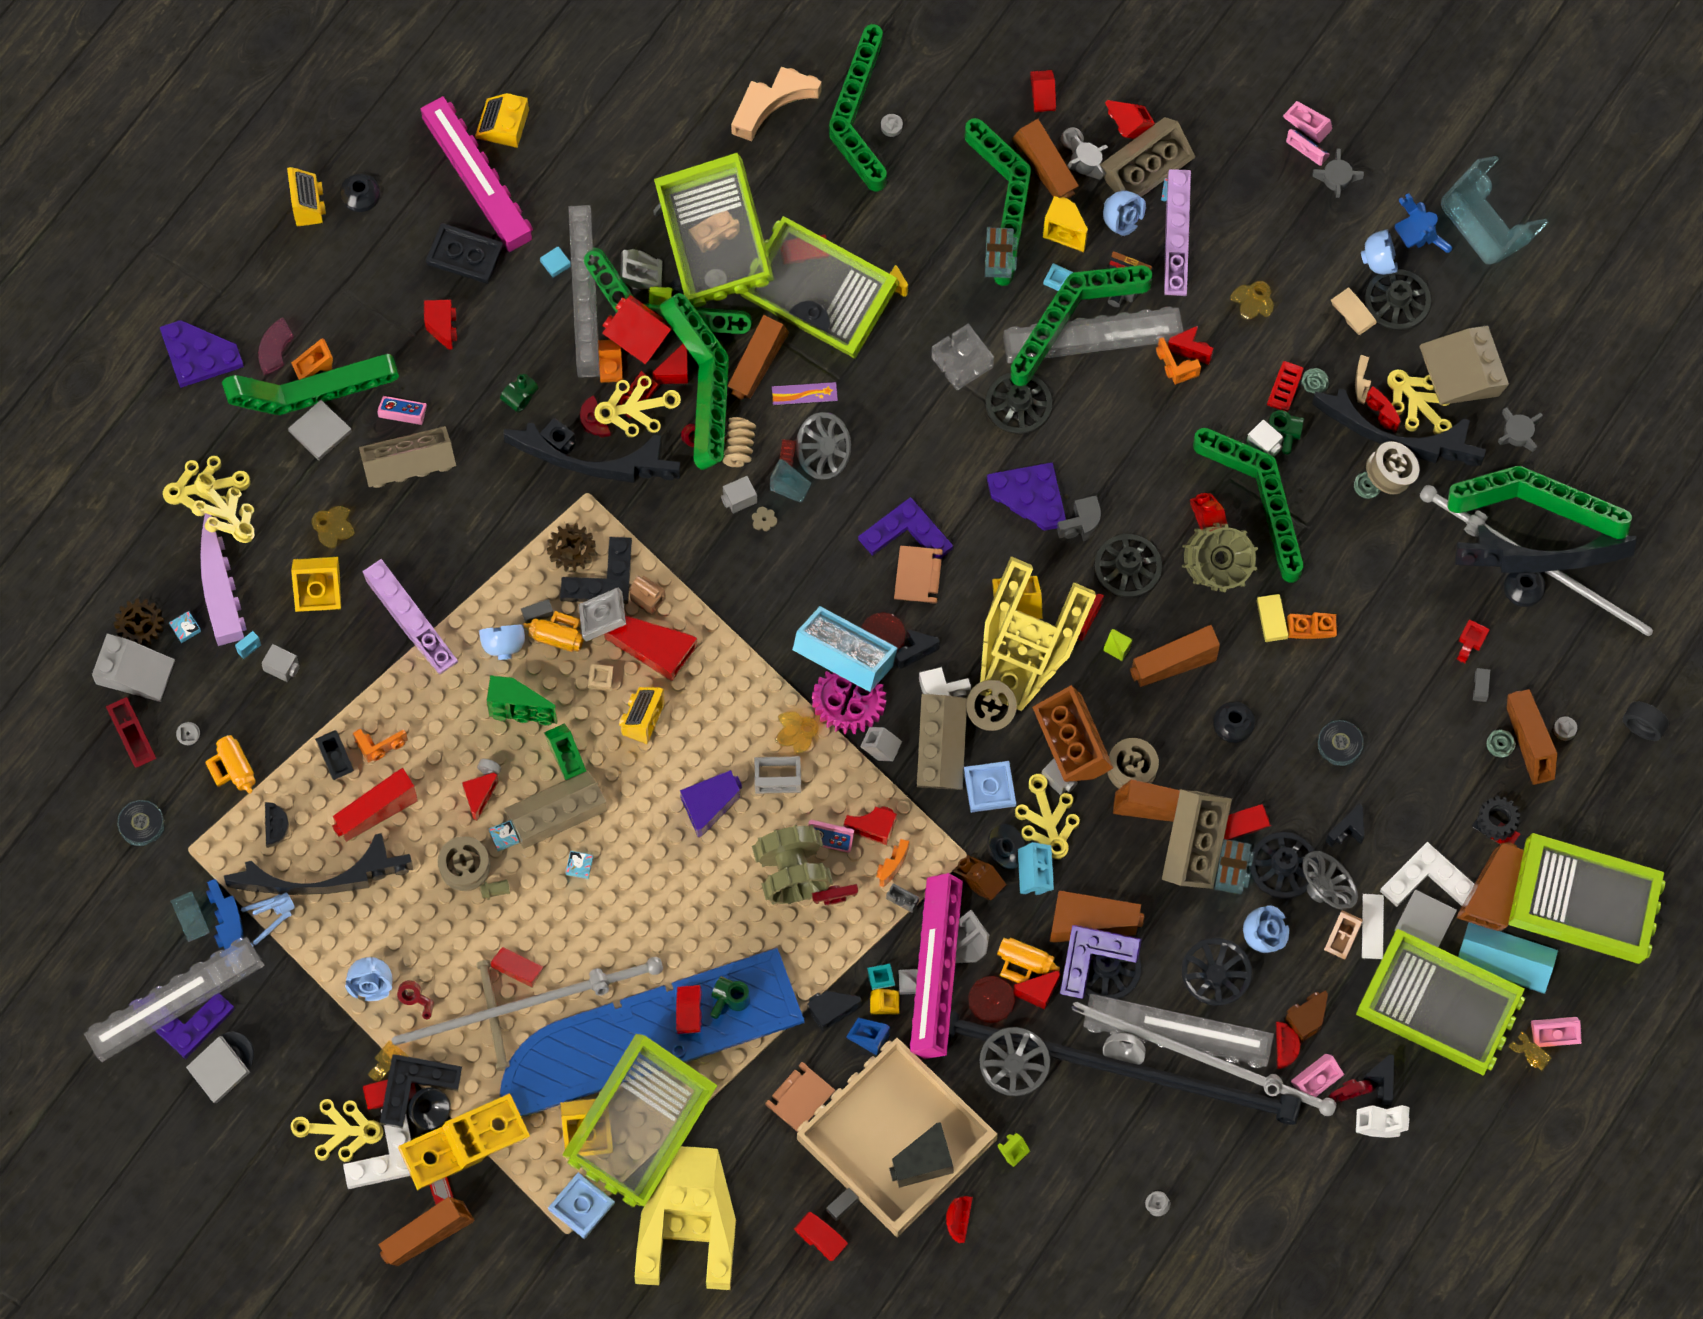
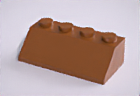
[1033,685,1114,782]

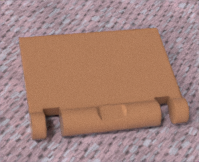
[894,546,943,604]
[765,1062,835,1132]

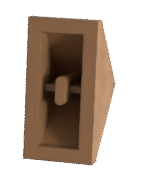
[1324,910,1363,959]

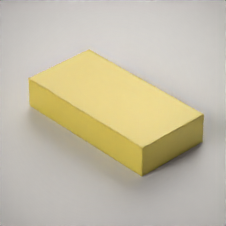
[1257,594,1288,642]

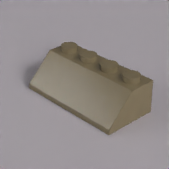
[1100,117,1195,197]
[359,426,456,488]
[917,694,967,790]
[504,771,607,849]
[1162,789,1232,889]

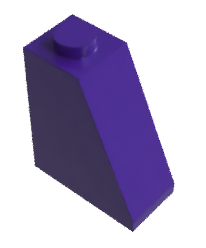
[680,770,742,838]

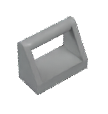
[754,756,801,794]

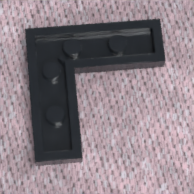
[560,537,632,604]
[380,1054,462,1129]

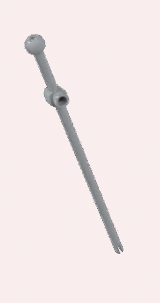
[1420,485,1653,636]
[392,957,663,1045]
[1072,1002,1337,1116]

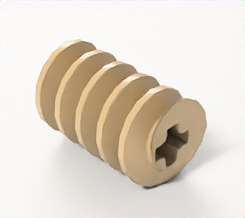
[723,417,756,467]

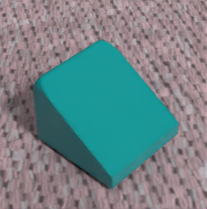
[867,964,895,990]

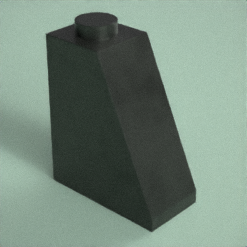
[889,1122,954,1188]

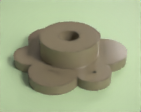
[752,507,777,531]

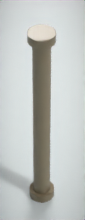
[477,960,510,1071]

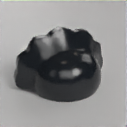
[669,275,684,295]

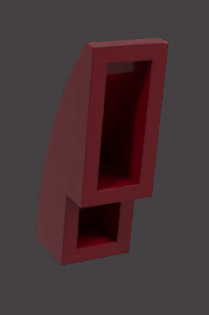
[106,697,156,768]

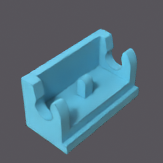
[1018,842,1054,895]

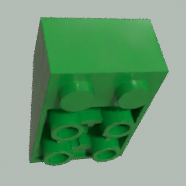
[487,675,558,726]

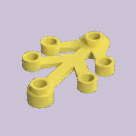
[1387,370,1452,435]
[594,376,681,438]
[163,456,250,516]
[191,472,254,543]
[1015,774,1080,859]
[291,1099,383,1162]

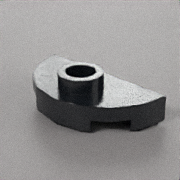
[789,301,831,333]
[265,802,289,848]

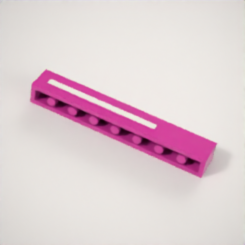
[421,96,533,252]
[910,873,963,1059]

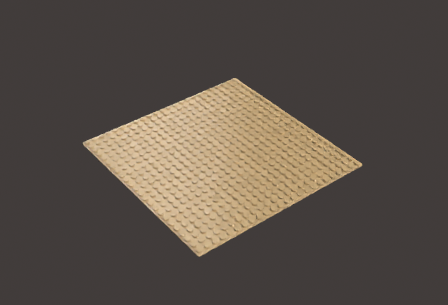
[188,493,967,1234]

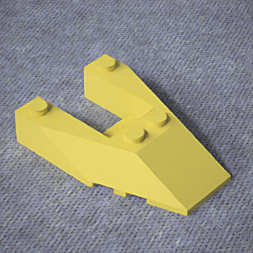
[979,557,1096,711]
[635,1146,736,1290]

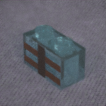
[985,227,1018,278]
[1214,839,1254,894]

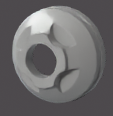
[1103,1032,1146,1065]

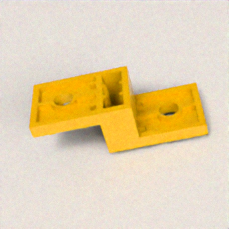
[398,1093,530,1190]

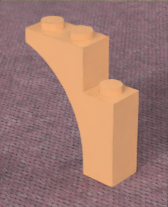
[731,67,822,141]

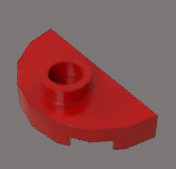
[1276,1022,1301,1069]
[946,1196,973,1243]

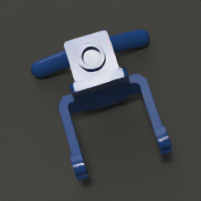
[1395,193,1452,253]

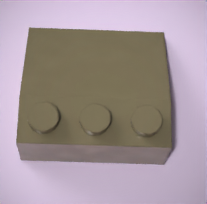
[1420,326,1509,405]

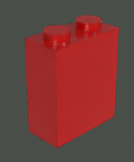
[602,295,672,365]

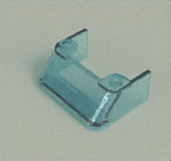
[1441,156,1548,264]

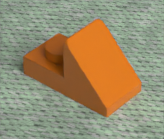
[291,338,333,380]
[598,340,623,382]

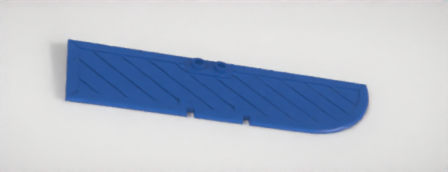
[500,948,805,1118]

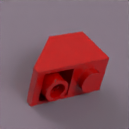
[1105,100,1155,139]
[424,300,457,349]
[1190,493,1227,529]

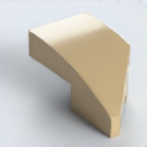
[1355,355,1371,404]

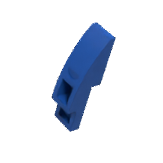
[206,879,244,974]

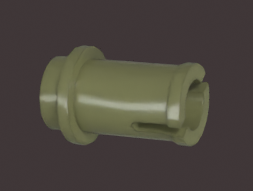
[480,879,510,900]

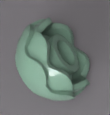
[1302,368,1329,393]
[1354,472,1381,499]
[1486,730,1516,758]

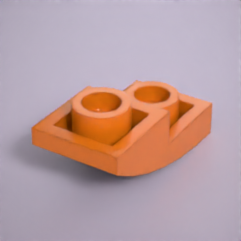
[1287,612,1337,639]
[876,839,909,887]

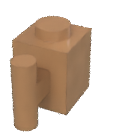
[629,575,666,615]

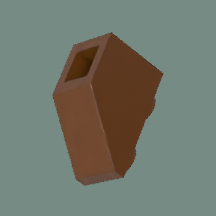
[952,855,1006,901]
[1285,990,1328,1043]

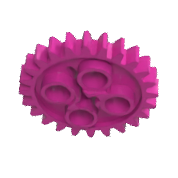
[812,671,886,734]

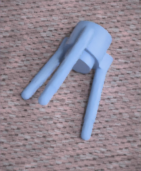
[241,892,295,945]

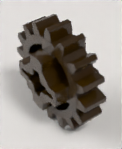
[547,523,596,572]
[114,598,164,646]

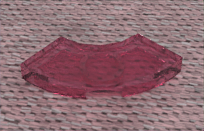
[259,318,294,375]

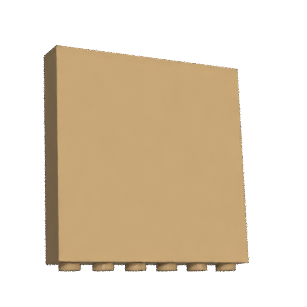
[797,1038,998,1237]

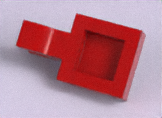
[1457,620,1490,663]

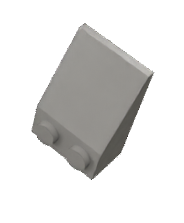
[92,634,175,702]

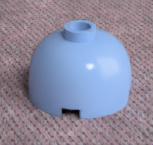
[1103,190,1146,236]
[1361,229,1398,275]
[479,625,525,660]
[1243,906,1289,953]
[345,957,393,1001]

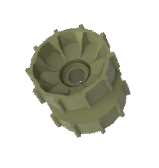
[1182,523,1258,592]
[752,825,833,905]

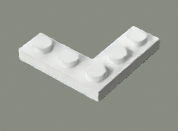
[1380,842,1474,906]
[343,1109,411,1189]

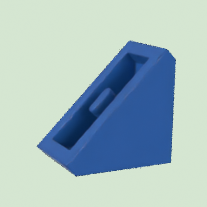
[846,1018,890,1056]

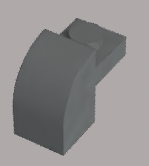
[1057,496,1101,541]

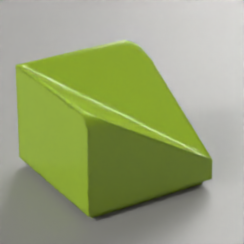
[1104,629,1132,661]

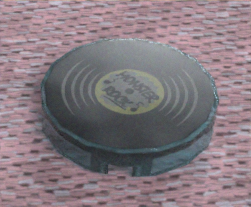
[1318,720,1364,766]
[117,800,164,846]

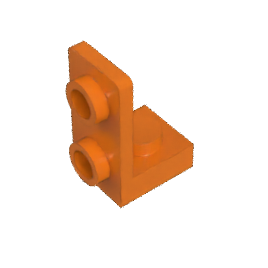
[1156,337,1201,384]
[353,729,408,763]

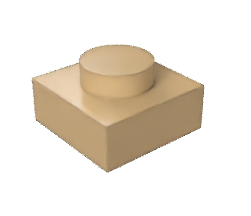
[588,664,614,691]

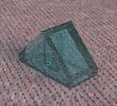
[770,459,811,502]
[170,891,210,942]

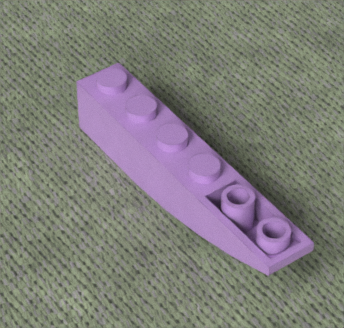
[1164,169,1191,296]
[201,513,247,646]
[363,559,458,675]

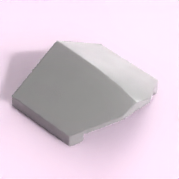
[620,249,662,289]
[955,910,989,963]

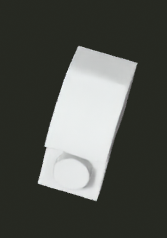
[919,667,971,698]
[1356,1105,1409,1138]

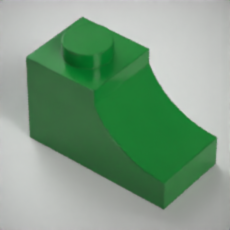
[544,723,586,780]

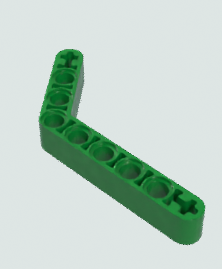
[829,24,886,191]
[965,118,1031,286]
[584,248,752,334]
[1011,265,1152,386]
[660,293,729,470]
[222,354,399,415]
[1193,428,1303,583]
[1447,466,1632,539]

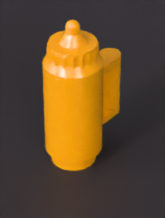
[523,611,584,652]
[205,735,255,794]
[997,938,1060,983]

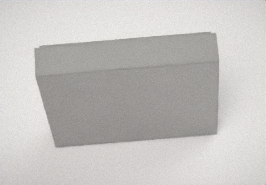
[288,400,352,460]
[579,587,626,641]
[1395,890,1457,947]
[186,1036,250,1103]

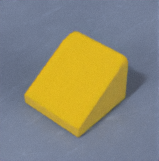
[890,265,908,297]
[870,988,899,1014]

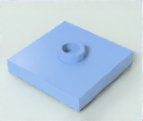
[964,761,1016,812]
[548,1172,615,1239]

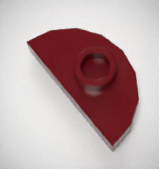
[580,395,611,437]
[811,884,858,905]
[1328,1079,1374,1103]

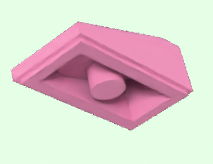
[1283,101,1332,143]

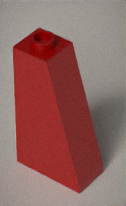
[604,616,698,681]
[332,768,418,842]

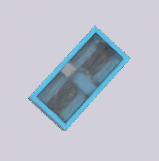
[793,606,897,692]

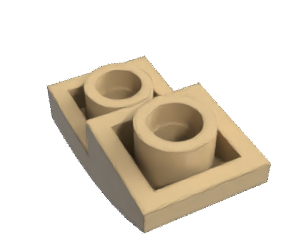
[1331,287,1377,335]

